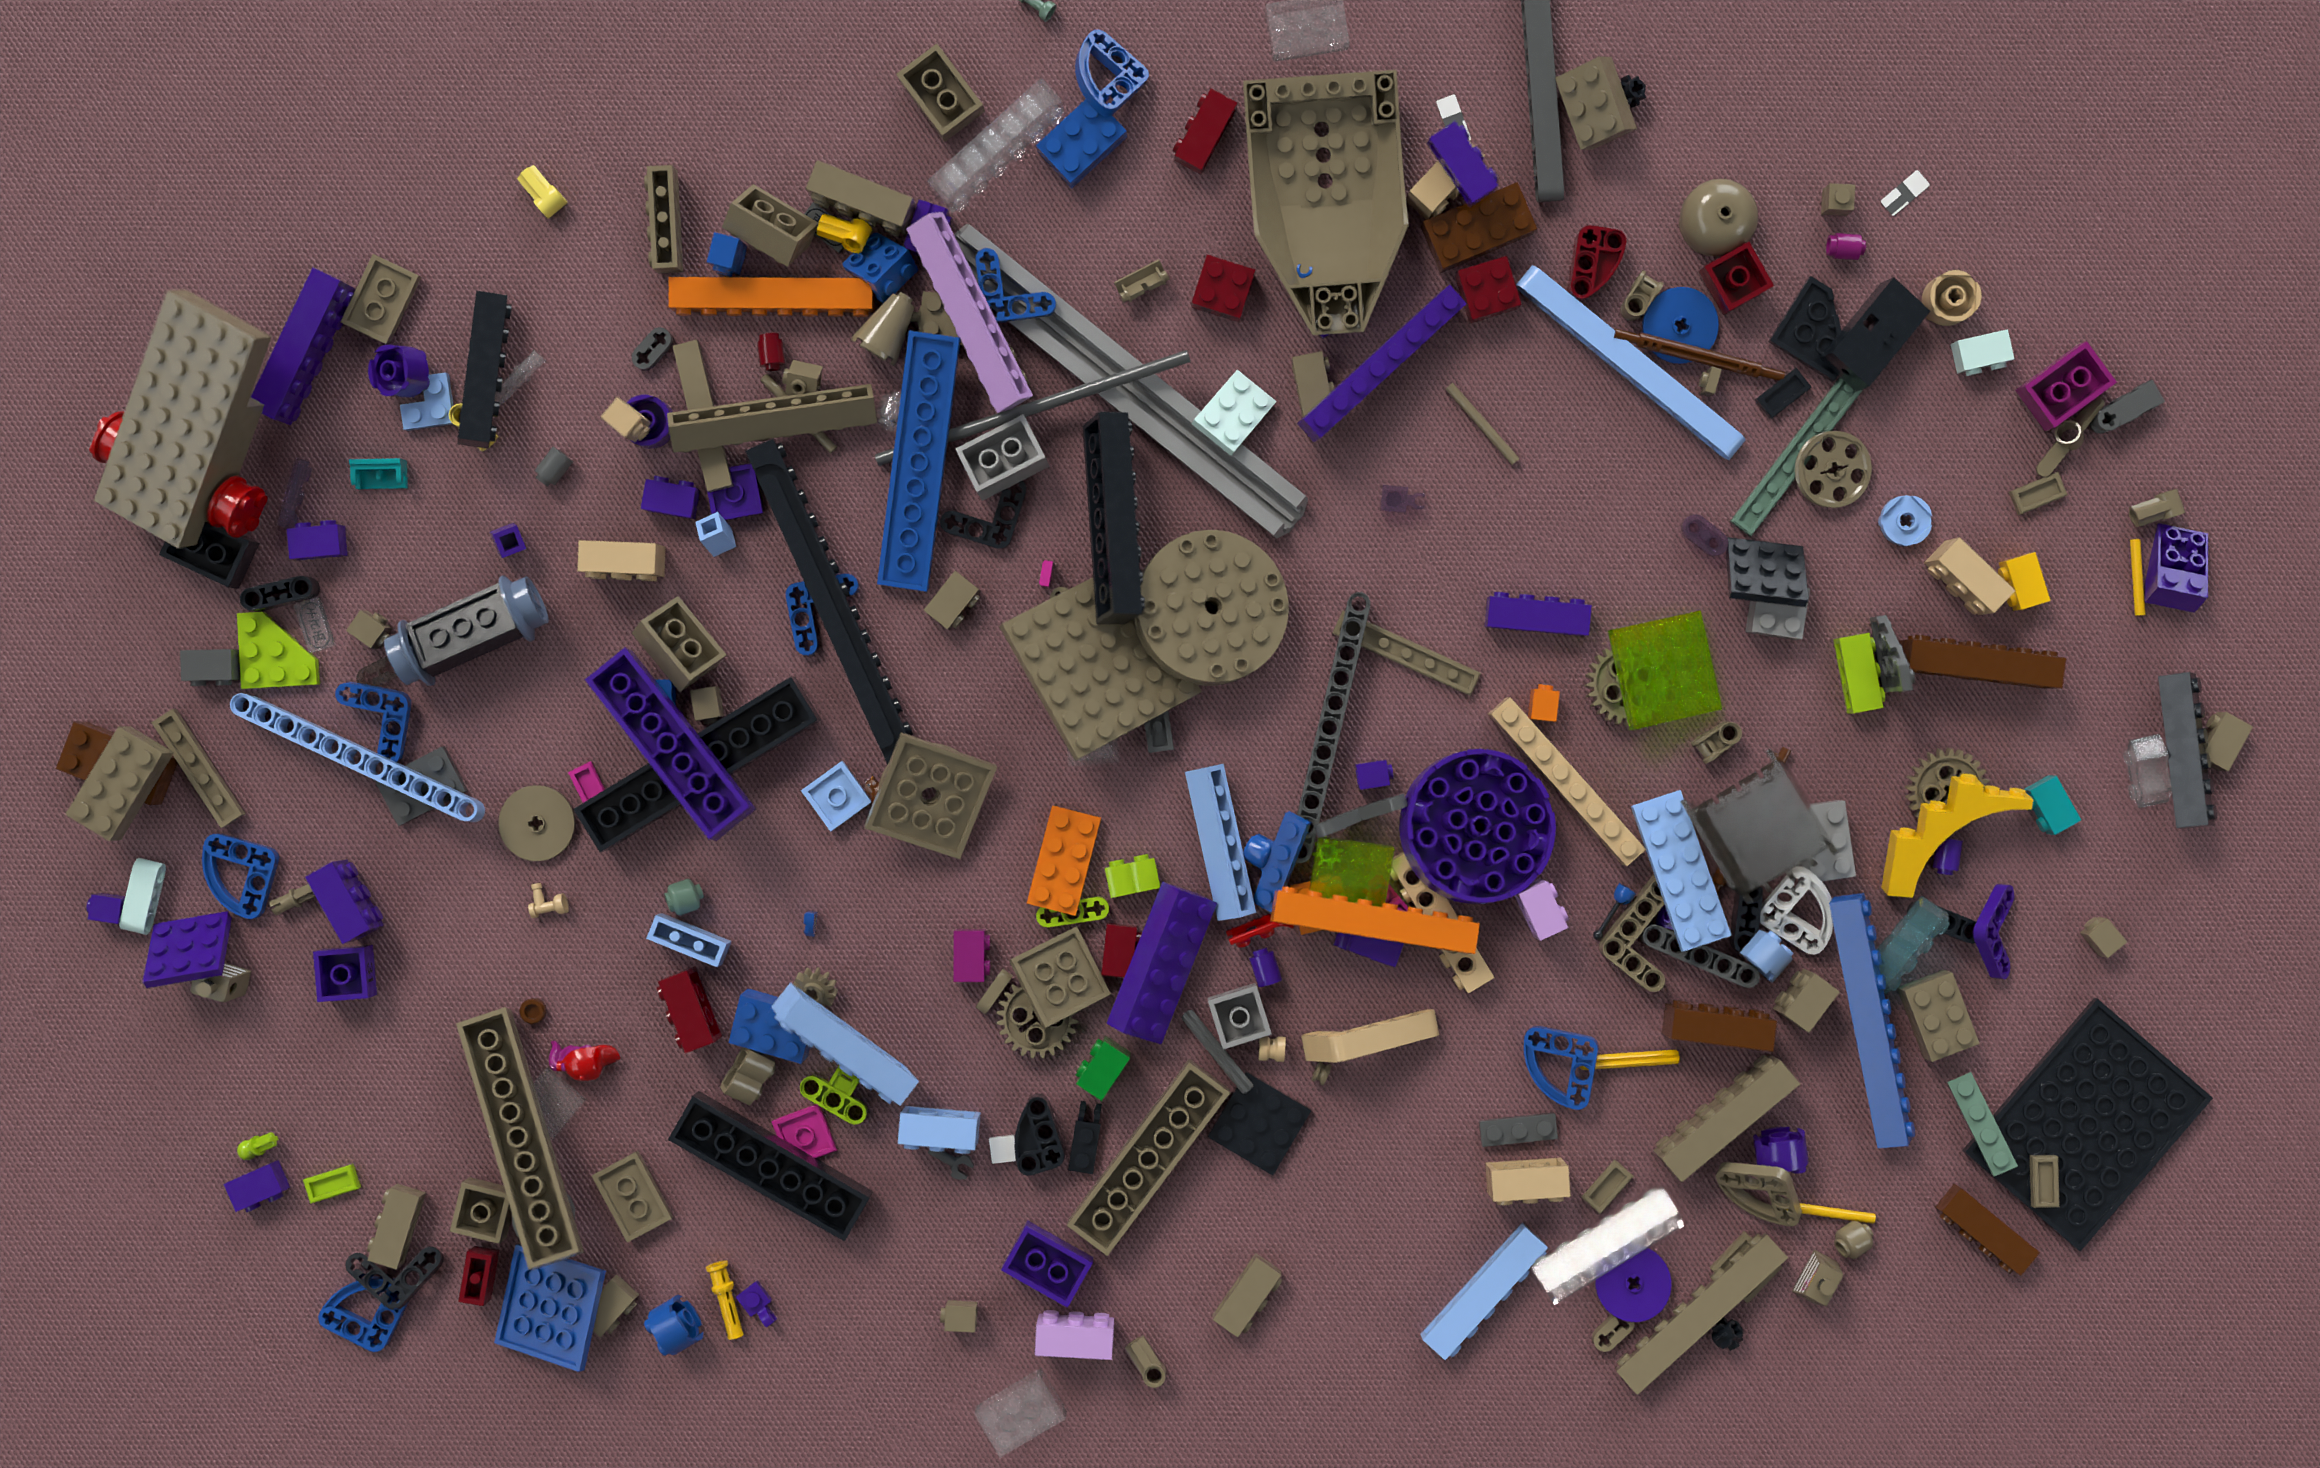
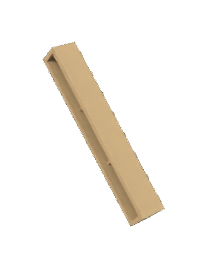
[1488,697,1646,866]

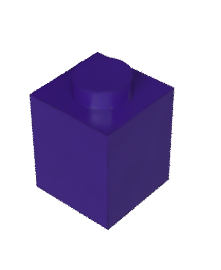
[490,523,526,558]
[1354,760,1394,790]
[86,893,125,924]

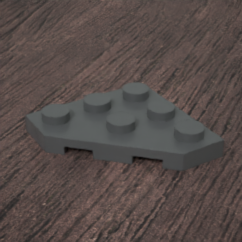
[1870,615,1915,692]

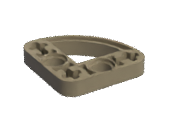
[1716,1162,1802,1226]

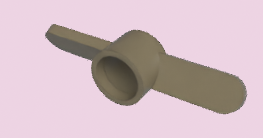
[2036,396,2104,477]

